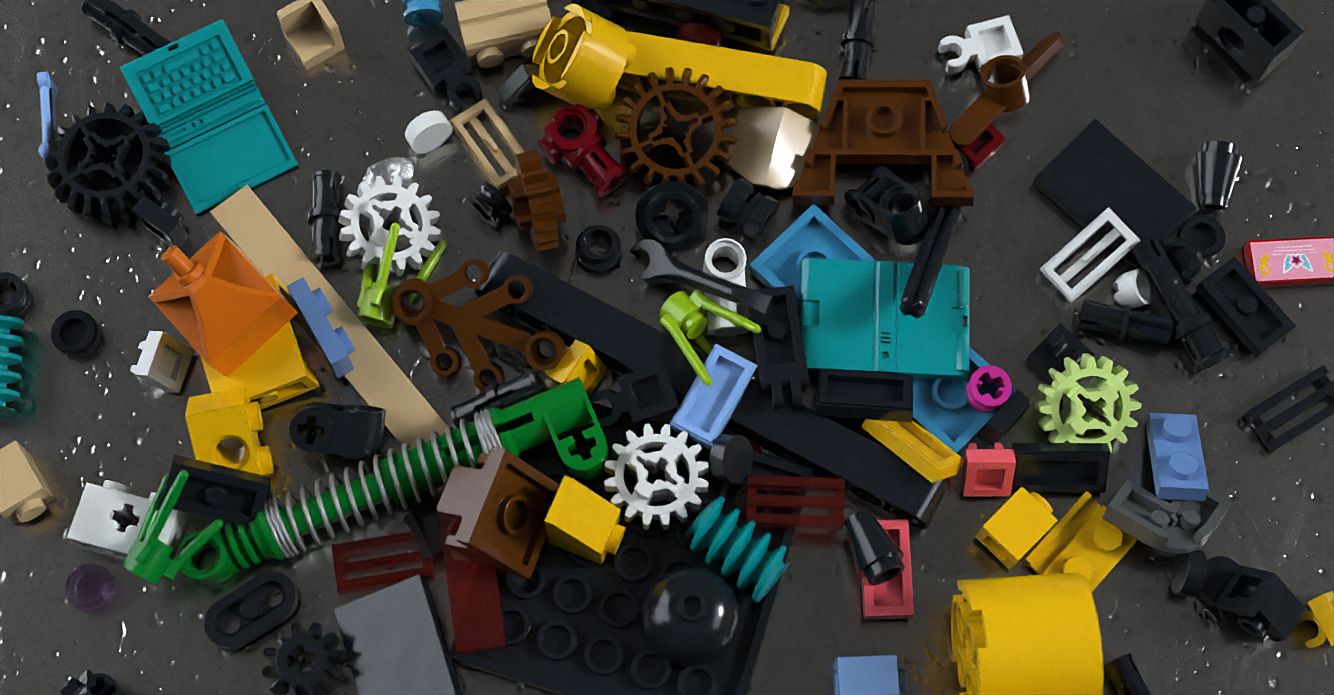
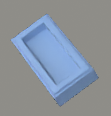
[670,344,758,450]

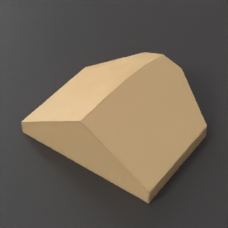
[725,107,820,191]

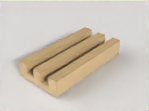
[449,98,525,194]

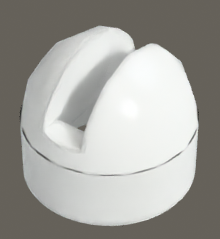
[1113,269,1153,308]

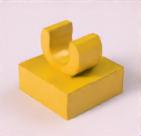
[544,339,608,398]
[1297,591,1334,648]

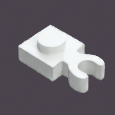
[938,15,1024,74]

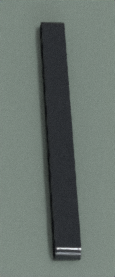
[474,251,949,530]

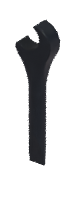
[630,239,773,314]

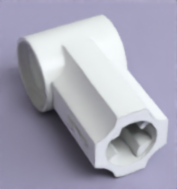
[702,238,748,337]

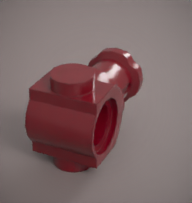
[538,104,630,197]

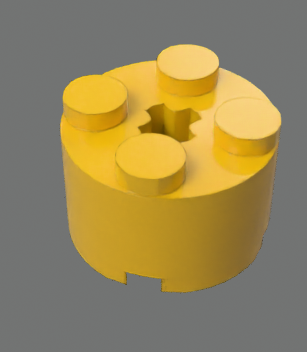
[532,4,636,110]

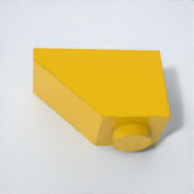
[545,476,626,564]

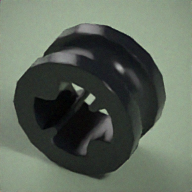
[468,182,513,227]
[0,272,30,317]

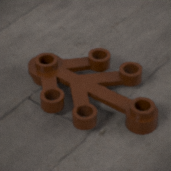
[391,258,566,392]

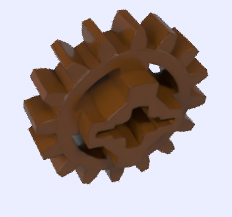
[508,150,566,252]

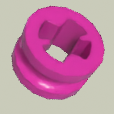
[966,365,1012,413]

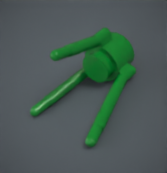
[122,470,223,585]

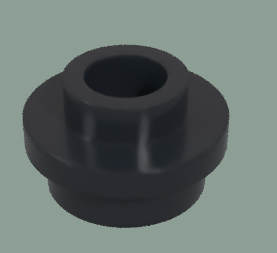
[576,225,622,270]

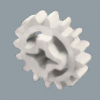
[338,176,441,276]
[604,424,709,530]

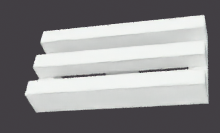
[1039,207,1141,305]

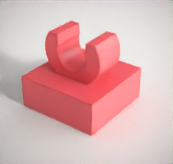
[961,443,1016,497]

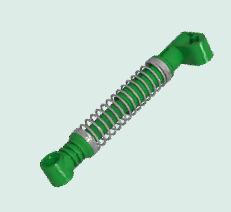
[176,377,610,586]

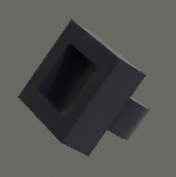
[1026,323,1095,383]

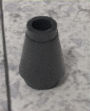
[1196,141,1242,211]
[844,509,905,585]

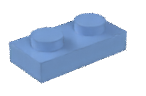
[287,277,355,378]
[1145,413,1209,501]

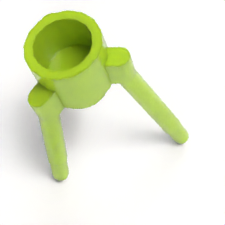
[356,223,447,328]
[659,290,761,386]

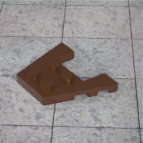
[793,79,974,206]

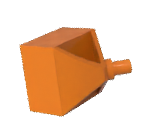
[148,231,298,377]

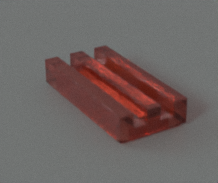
[746,475,845,530]
[331,531,435,595]

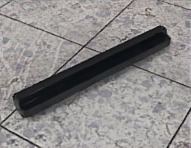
[899,206,963,319]

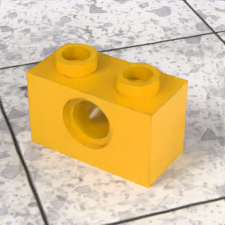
[185,387,273,476]

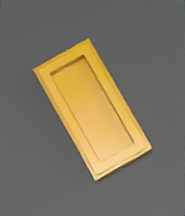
[862,419,965,483]

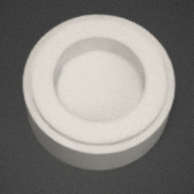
[405,111,452,154]

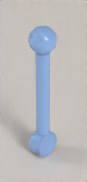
[37,71,53,158]

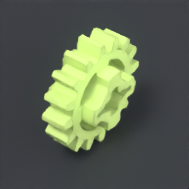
[1035,353,1141,453]

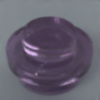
[65,563,116,613]

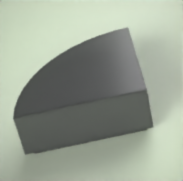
[497,65,539,104]

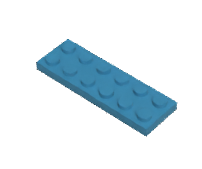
[749,204,1017,454]

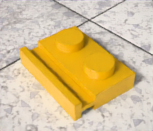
[1022,491,1138,592]

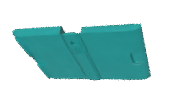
[120,19,298,215]
[800,258,970,380]

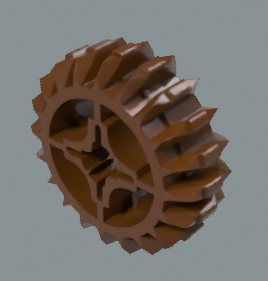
[615,67,738,187]

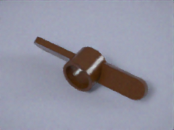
[948,32,1065,149]

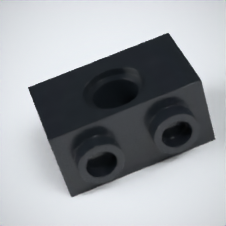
[1195,0,1305,82]

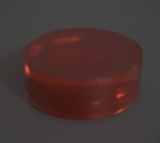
[677,23,723,47]

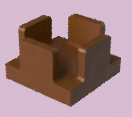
[437,447,560,579]

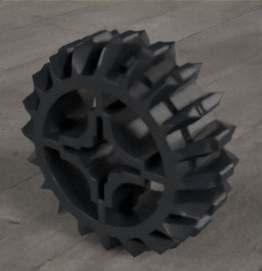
[44,102,172,225]

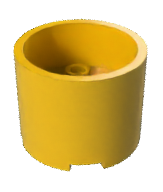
[951,572,1103,695]

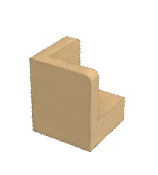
[276,0,345,70]

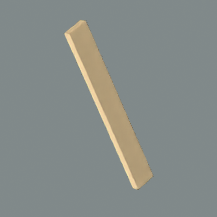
[210,185,446,491]

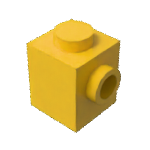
[975,487,1058,570]

